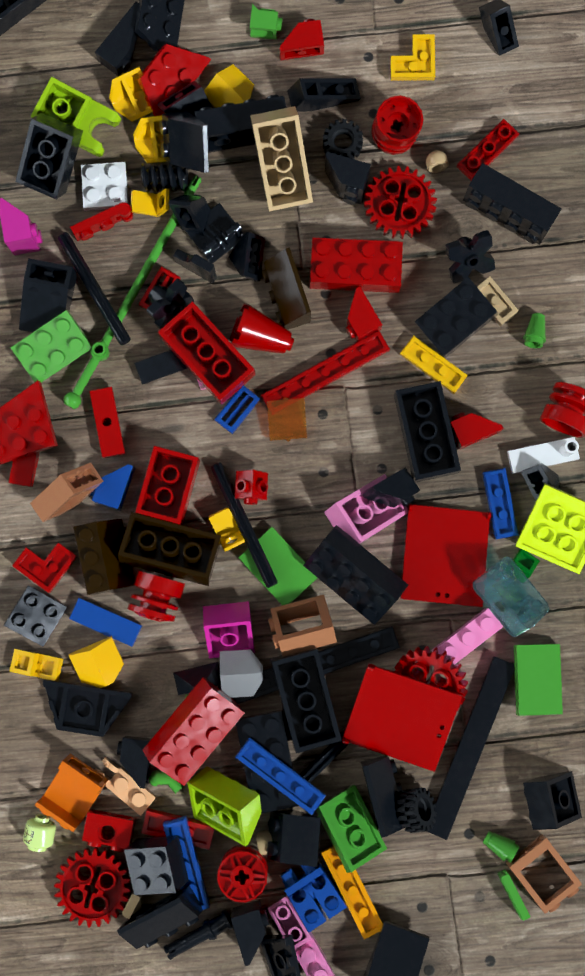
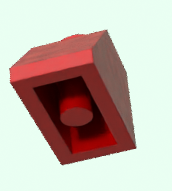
[280,19,324,60]
[345,286,382,342]
[450,412,504,450]

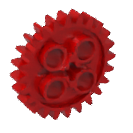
[364,166,437,239]
[394,646,468,711]
[54,847,132,928]

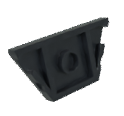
[134,0,184,52]
[43,680,133,737]

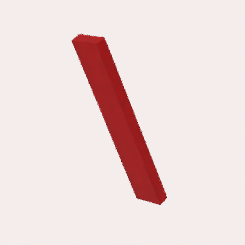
[261,330,390,415]

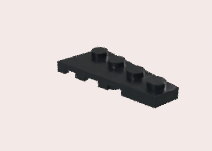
[261,934,301,976]

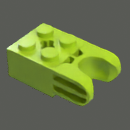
[31,77,122,157]

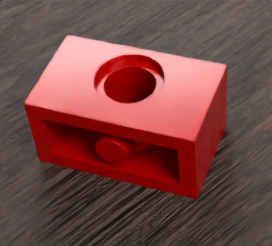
[82,809,137,852]

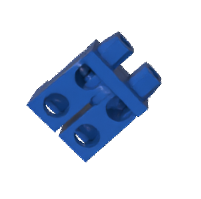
[281,864,347,933]

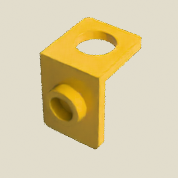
[131,188,169,217]
[208,507,245,552]

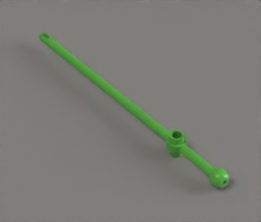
[63,175,201,409]

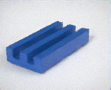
[214,386,260,434]

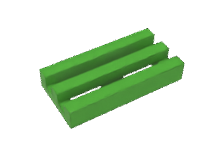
[497,869,530,921]

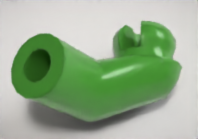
[148,770,184,794]

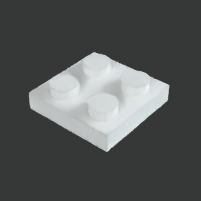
[81,162,129,211]

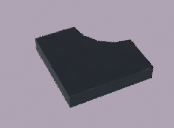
[173,249,217,284]

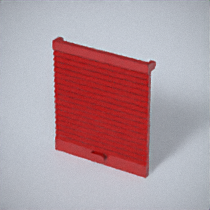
[400,504,491,607]
[342,663,462,772]

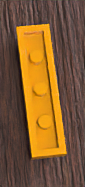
[321,845,383,940]

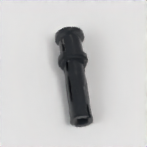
[164,909,234,960]

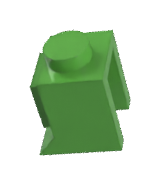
[250,4,283,40]

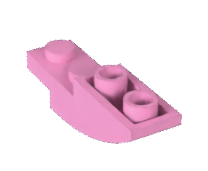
[267,896,336,976]

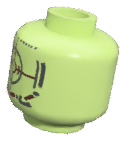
[23,814,56,852]

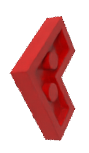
[12,542,78,593]

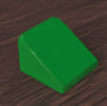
[505,548,540,583]

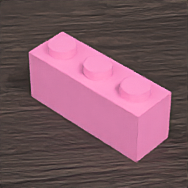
[431,608,503,665]

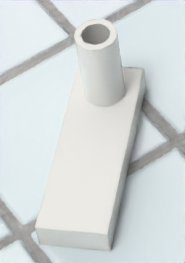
[507,437,580,474]

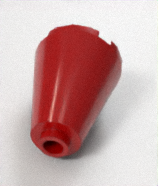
[230,303,294,354]

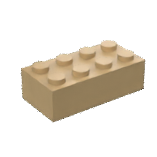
[250,106,313,211]

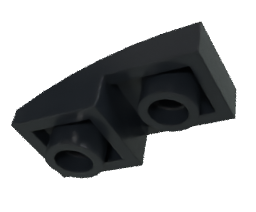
[135,350,188,384]

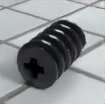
[141,163,188,192]

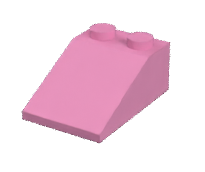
[324,474,408,544]

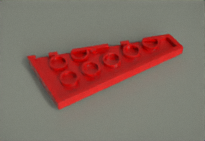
[0,380,58,465]

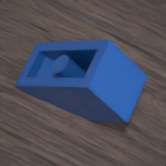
[90,464,136,511]

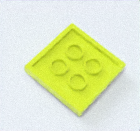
[515,483,585,574]

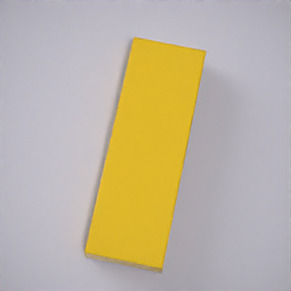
[400,335,468,395]

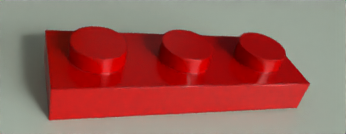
[141,808,215,850]

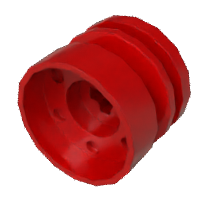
[371,95,424,155]
[540,382,585,438]
[127,571,185,622]
[217,844,268,903]

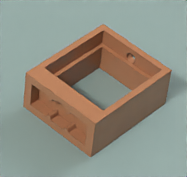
[30,463,104,522]
[268,595,337,657]
[506,834,582,914]

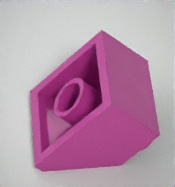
[0,198,43,256]
[203,601,255,658]

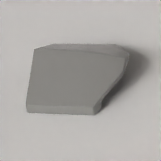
[220,649,263,698]

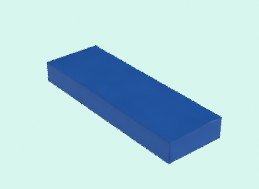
[482,468,519,540]
[69,598,142,647]

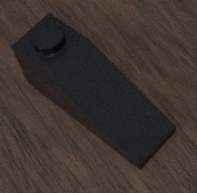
[95,2,139,76]
[287,78,361,112]

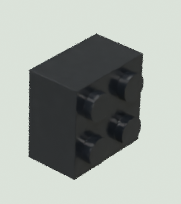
[124,835,189,895]

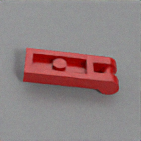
[70,202,133,241]

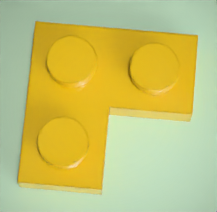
[390,34,435,81]

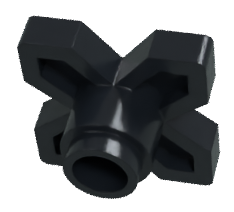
[445,230,495,284]
[146,278,194,330]

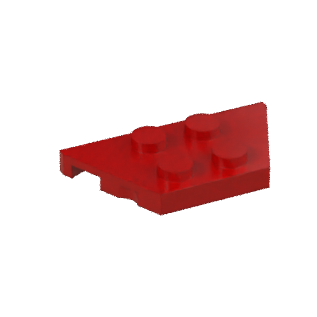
[137,44,211,116]

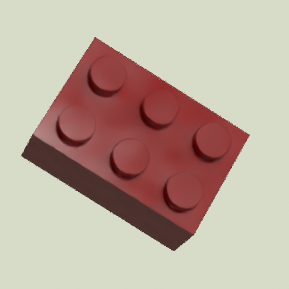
[135,446,200,525]

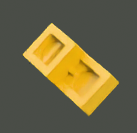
[9,649,63,681]

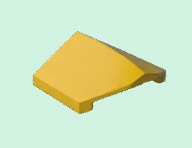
[204,64,254,108]
[109,67,152,122]
[133,115,166,164]
[69,636,124,688]

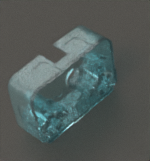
[473,557,549,637]

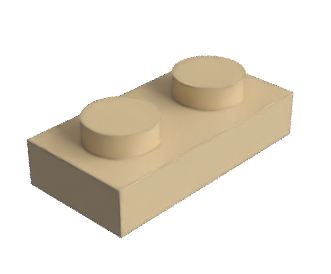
[477,277,519,326]

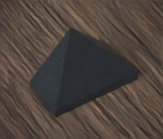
[229,232,265,282]
[521,463,561,501]
[173,662,221,695]

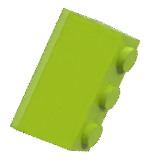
[187,766,262,847]

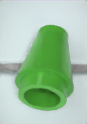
[523,313,546,349]
[483,831,519,863]

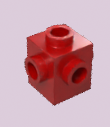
[235,470,268,505]

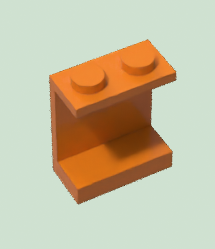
[34,753,109,832]

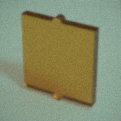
[267,397,307,442]

